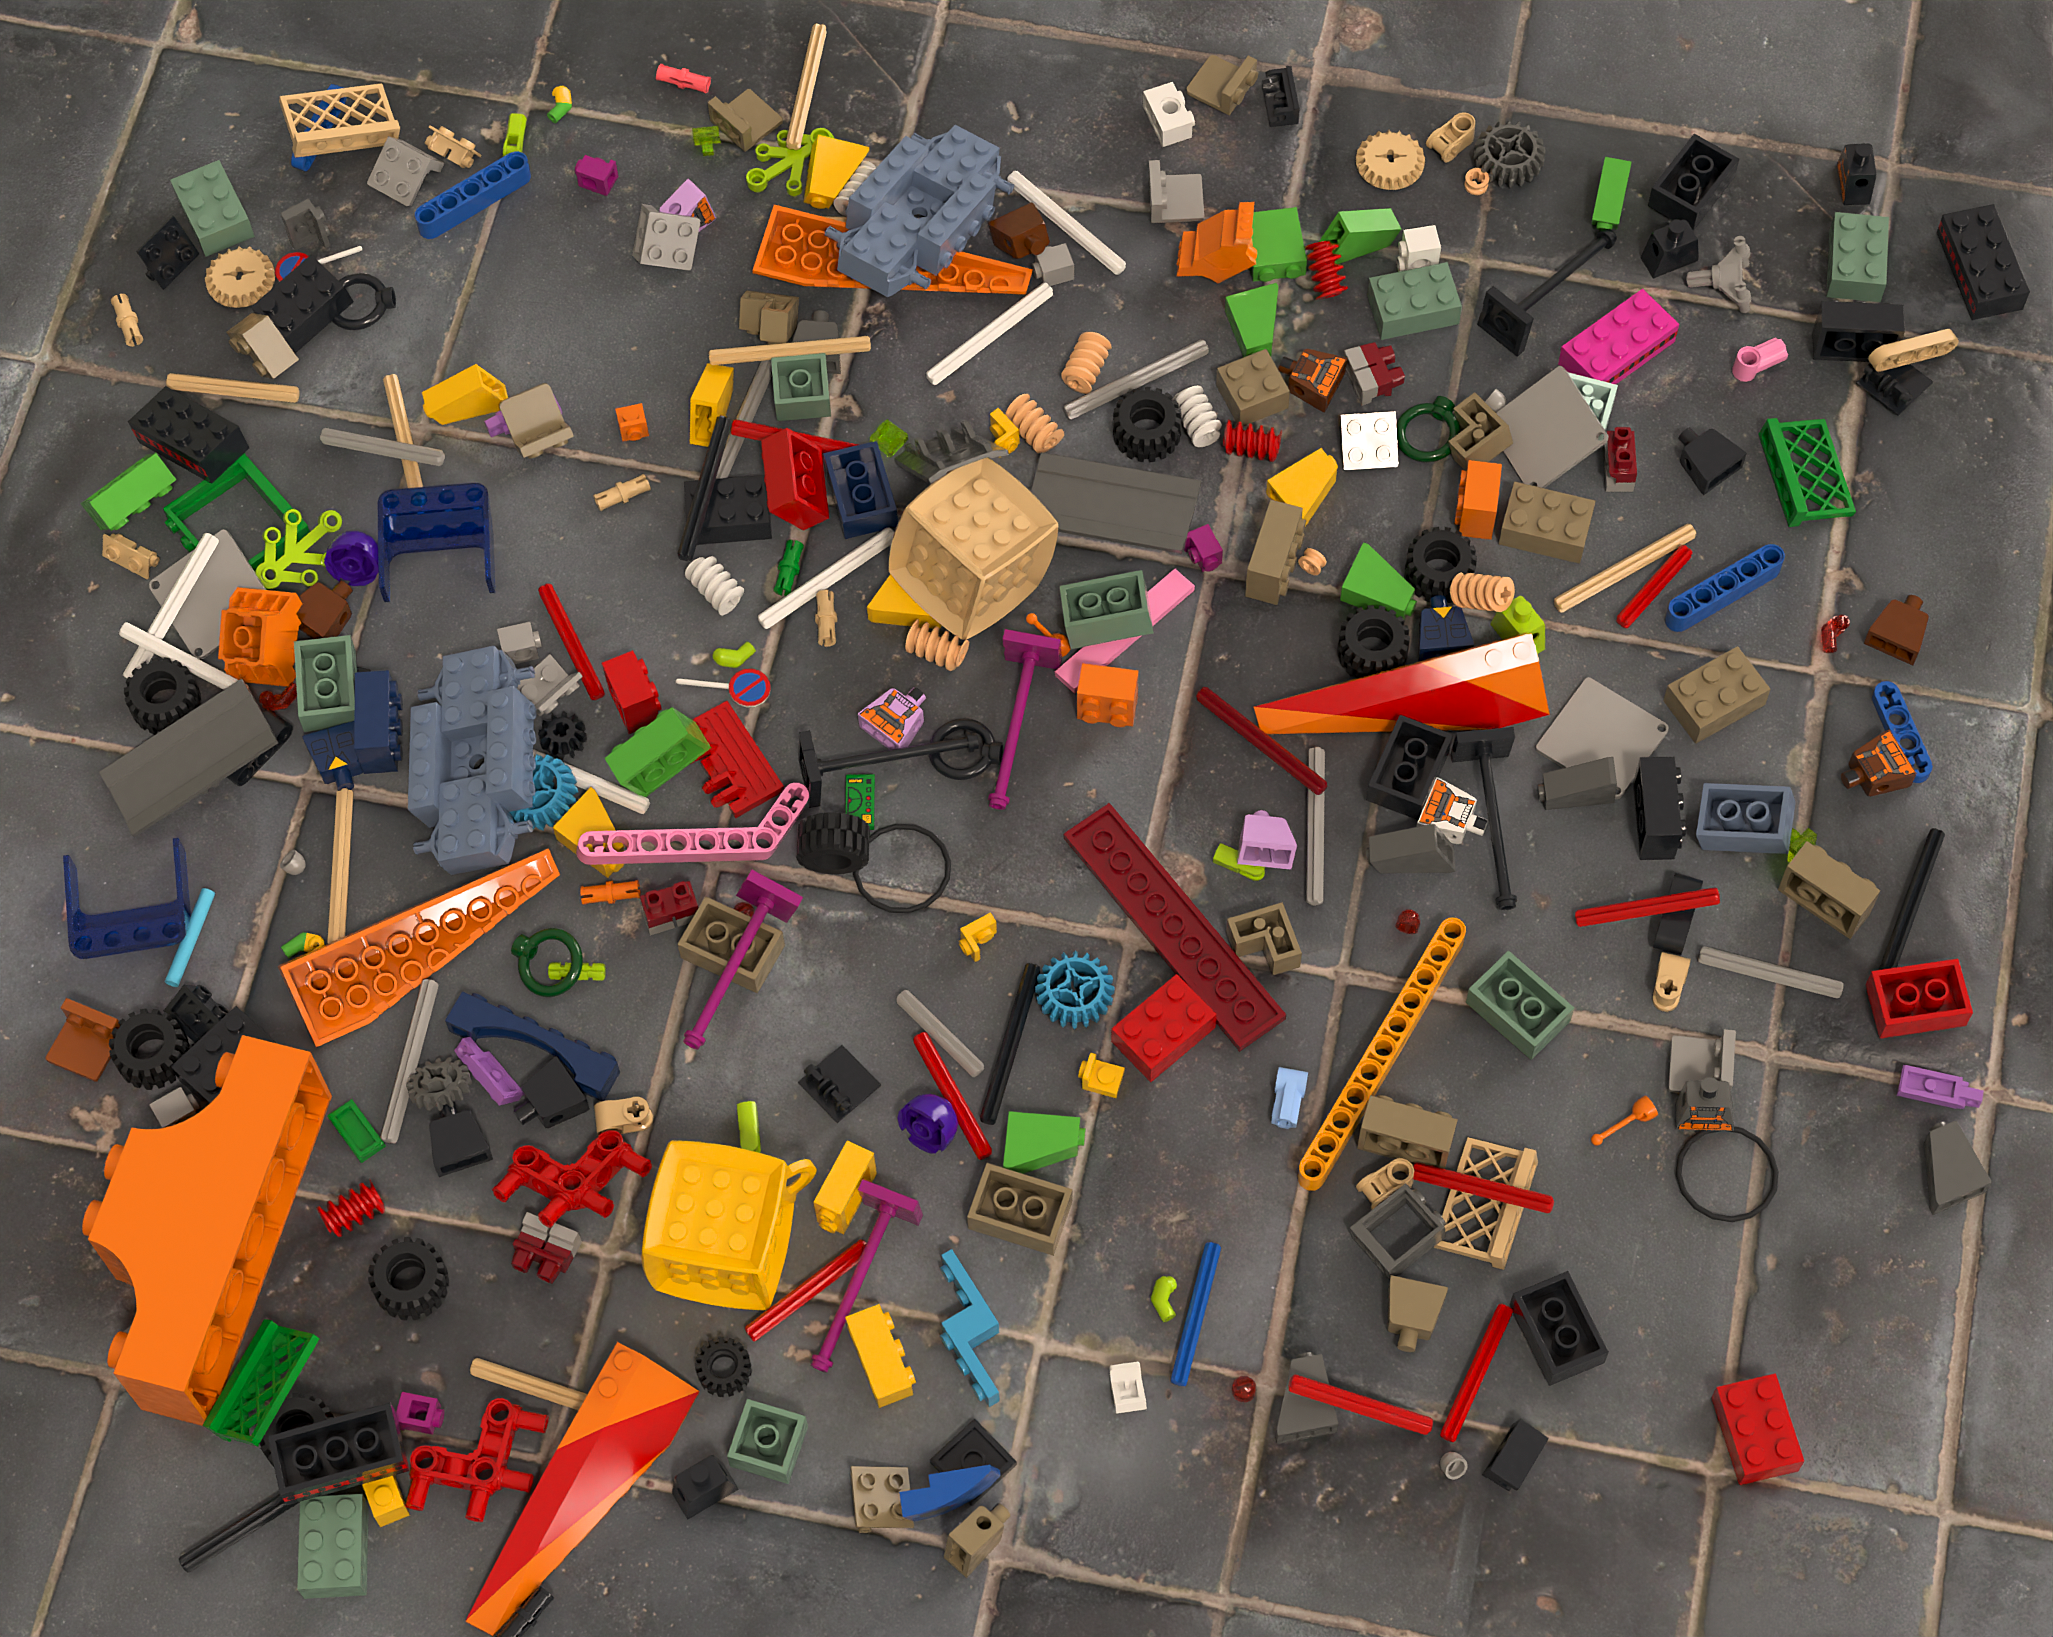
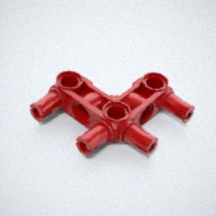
[492,1130,652,1228]
[405,1398,549,1523]

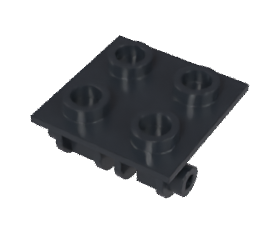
[136,215,199,290]
[1856,364,1933,416]
[798,1045,881,1123]

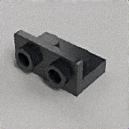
[163,984,229,1043]

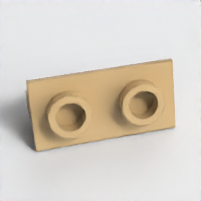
[425,126,482,168]
[102,533,160,579]

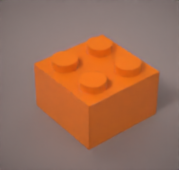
[1454,460,1502,540]
[1077,663,1138,727]

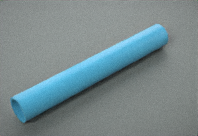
[165,888,215,987]

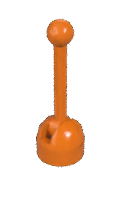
[1026,613,1071,657]
[1591,1095,1658,1146]

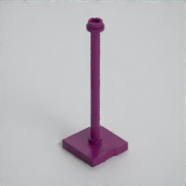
[988,629,1062,810]
[683,869,803,1050]
[810,1179,923,1373]

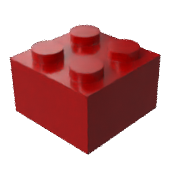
[602,650,662,734]

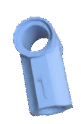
[1271,1067,1308,1129]

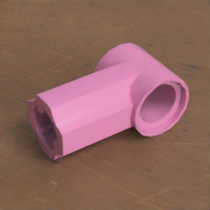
[1732,337,1788,382]

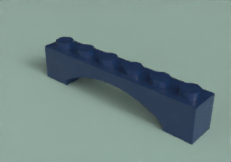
[445,991,620,1102]

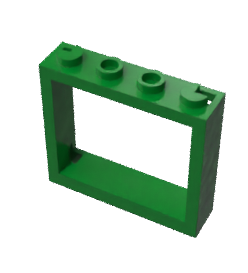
[163,453,310,571]

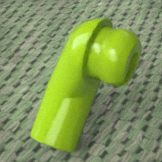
[713,642,756,668]
[1151,1276,1177,1322]

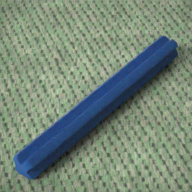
[1171,1242,1221,1386]

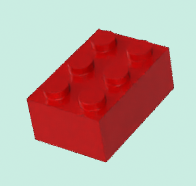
[761,428,829,531]
[1866,959,1973,1039]
[1111,974,1217,1082]
[1711,1373,1804,1485]

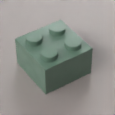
[771,353,831,421]
[727,1399,808,1484]

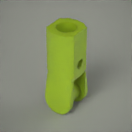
[503,113,527,157]
[1213,843,1265,881]
[737,1101,761,1153]

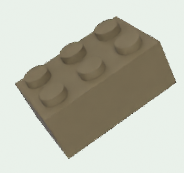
[1499,481,1596,564]
[1245,500,1306,605]
[1663,646,1771,744]
[1778,841,1880,940]
[678,896,785,994]
[1357,1095,1458,1169]
[967,1163,1073,1256]

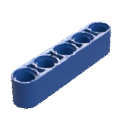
[415,151,531,239]
[1665,544,1785,632]

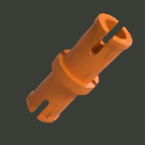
[580,880,641,905]

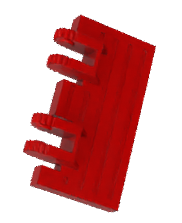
[691,701,784,818]

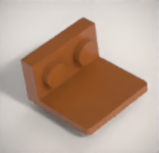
[45,998,120,1082]

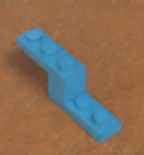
[940,1249,1000,1407]

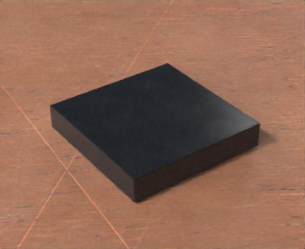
[930,1419,1017,1506]

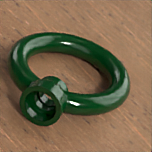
[1396,396,1460,462]
[511,928,583,997]

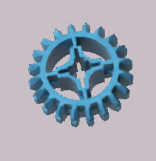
[509,754,579,831]
[1035,950,1115,1030]

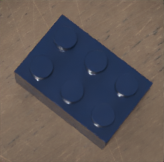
[823,441,898,539]
[354,670,403,774]

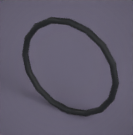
[853,824,951,913]
[1675,1127,1779,1222]

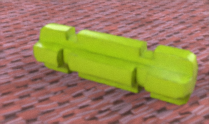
[548,962,606,981]

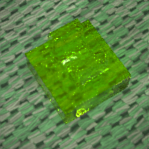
[692,126,721,156]
[870,419,908,458]
[1787,828,1817,862]

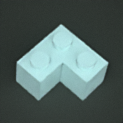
[1568,372,1618,441]

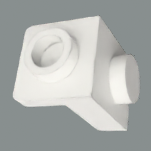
[1109,1362,1147,1414]

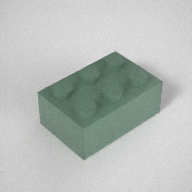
[170,160,255,257]
[1826,212,1889,302]
[1367,262,1462,340]
[1060,570,1154,649]
[294,635,357,732]
[1466,950,1574,1060]
[297,1494,369,1599]

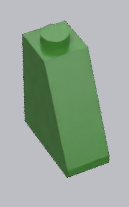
[1591,157,1631,230]
[1319,208,1401,264]
[1225,283,1278,358]
[1340,542,1417,620]
[1003,1111,1086,1174]

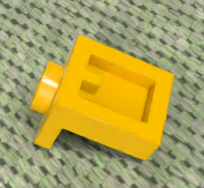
[990,408,1020,458]
[958,912,997,962]
[1078,1053,1125,1098]

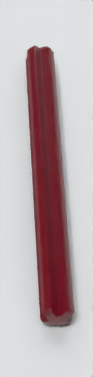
[1196,687,1328,795]

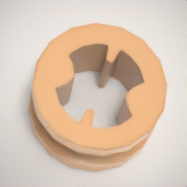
[1464,168,1489,195]
[1298,548,1327,575]

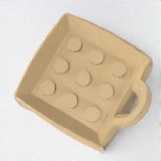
[889,457,1058,640]

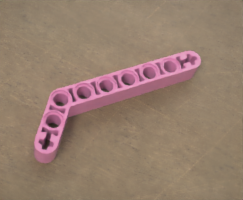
[576,783,809,865]

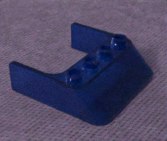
[377,483,495,602]
[63,837,191,959]

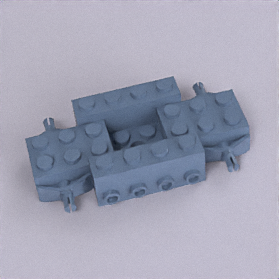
[825,125,1014,297]
[408,646,536,875]

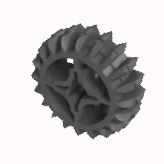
[1473,119,1546,189]

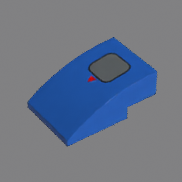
[899,1465,1001,1522]

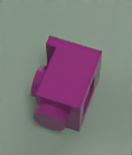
[575,155,619,196]
[1183,524,1223,572]
[396,1392,444,1435]

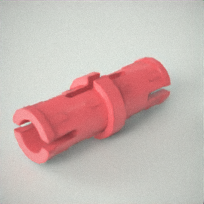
[656,64,711,93]

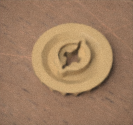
[1356,130,1425,190]
[205,246,275,308]

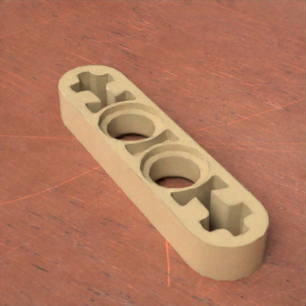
[1868,329,1959,372]

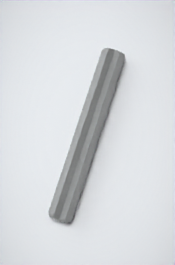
[896,990,984,1077]

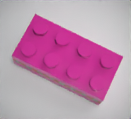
[1558,289,1679,385]

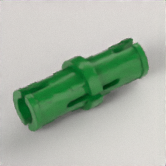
[773,540,804,596]

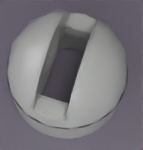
[1485,389,1506,413]
[280,850,305,875]
[1440,1452,1467,1479]

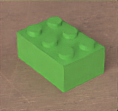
[80,453,176,531]
[605,707,711,797]

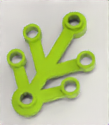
[746,128,834,196]
[255,509,342,589]

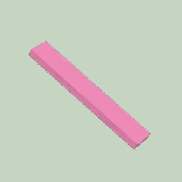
[1055,569,1195,694]

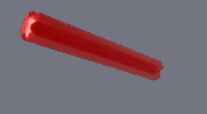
[1616,545,1693,628]

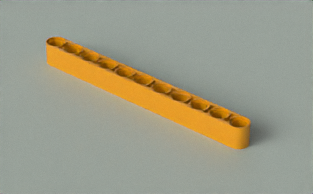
[1298,918,1466,1191]

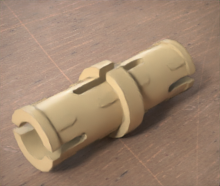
[111,294,143,347]
[593,474,651,511]
[815,590,837,647]

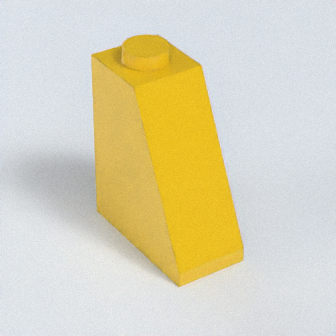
[803,135,869,209]
[690,363,734,447]
[422,364,508,425]
[1266,448,1338,527]
[867,574,942,629]
[553,787,625,878]

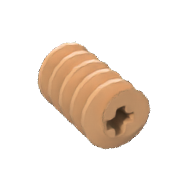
[1061,332,1112,394]
[1005,394,1064,453]
[1450,573,1515,612]
[905,619,969,671]

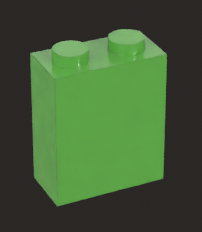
[1250,207,1307,282]

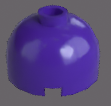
[324,531,382,586]
[897,1094,958,1154]

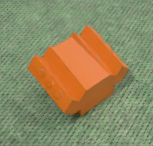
[1176,202,1257,284]
[218,587,303,687]

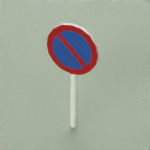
[275,246,362,282]
[676,669,771,707]

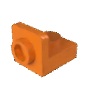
[615,403,649,441]

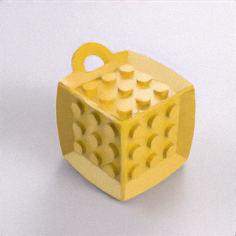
[641,1140,817,1310]

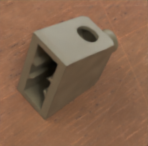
[1387,1275,1448,1352]
[944,1503,1010,1578]

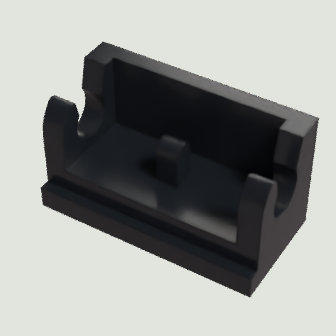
[1262,66,1300,127]
[1482,1419,1549,1491]

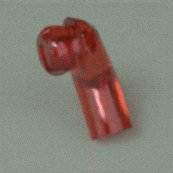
[1821,614,1850,653]
[259,682,297,711]

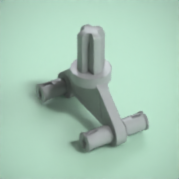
[1686,236,1751,313]

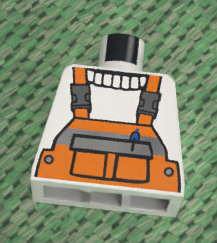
[1417,777,1488,844]

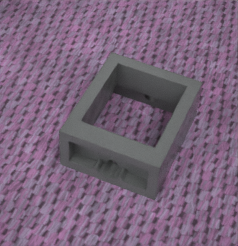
[1350,1184,1446,1281]

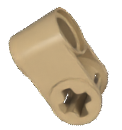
[1426,113,1475,163]
[1653,952,1691,1012]
[594,1097,653,1136]
[1356,1158,1414,1210]

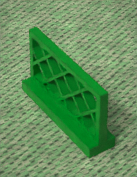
[1759,418,1856,527]
[202,1319,320,1447]

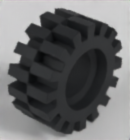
[695,1337,752,1397]

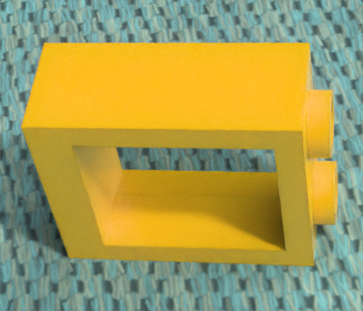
[814,1141,877,1234]

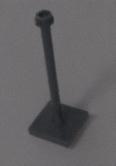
[1477,229,1617,357]
[1451,727,1517,910]
[798,730,979,808]

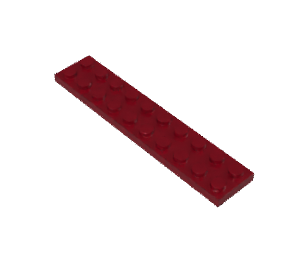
[1063,803,1286,1052]

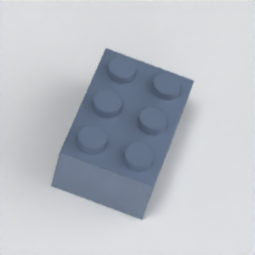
[1696,783,1796,854]

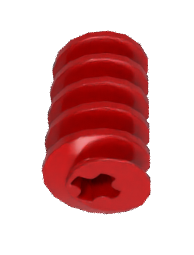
[1304,241,1348,300]
[1223,419,1282,462]
[316,1178,385,1238]

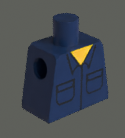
[1418,595,1474,662]
[302,721,363,791]

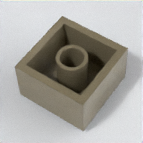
[1216,349,1290,427]

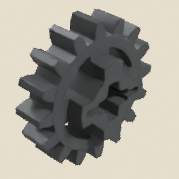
[406,1057,472,1111]

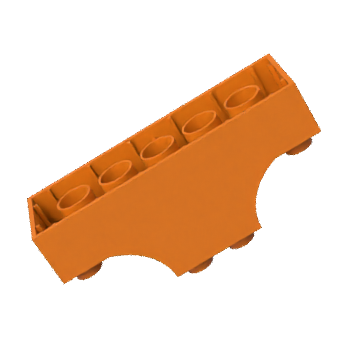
[82,1035,332,1426]

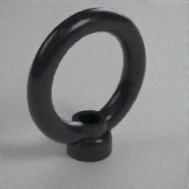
[332,273,396,330]
[929,718,1003,780]

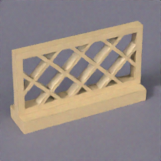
[279,83,400,158]
[1434,1137,1538,1270]

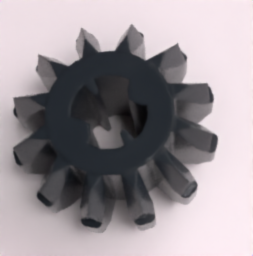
[538,711,587,760]

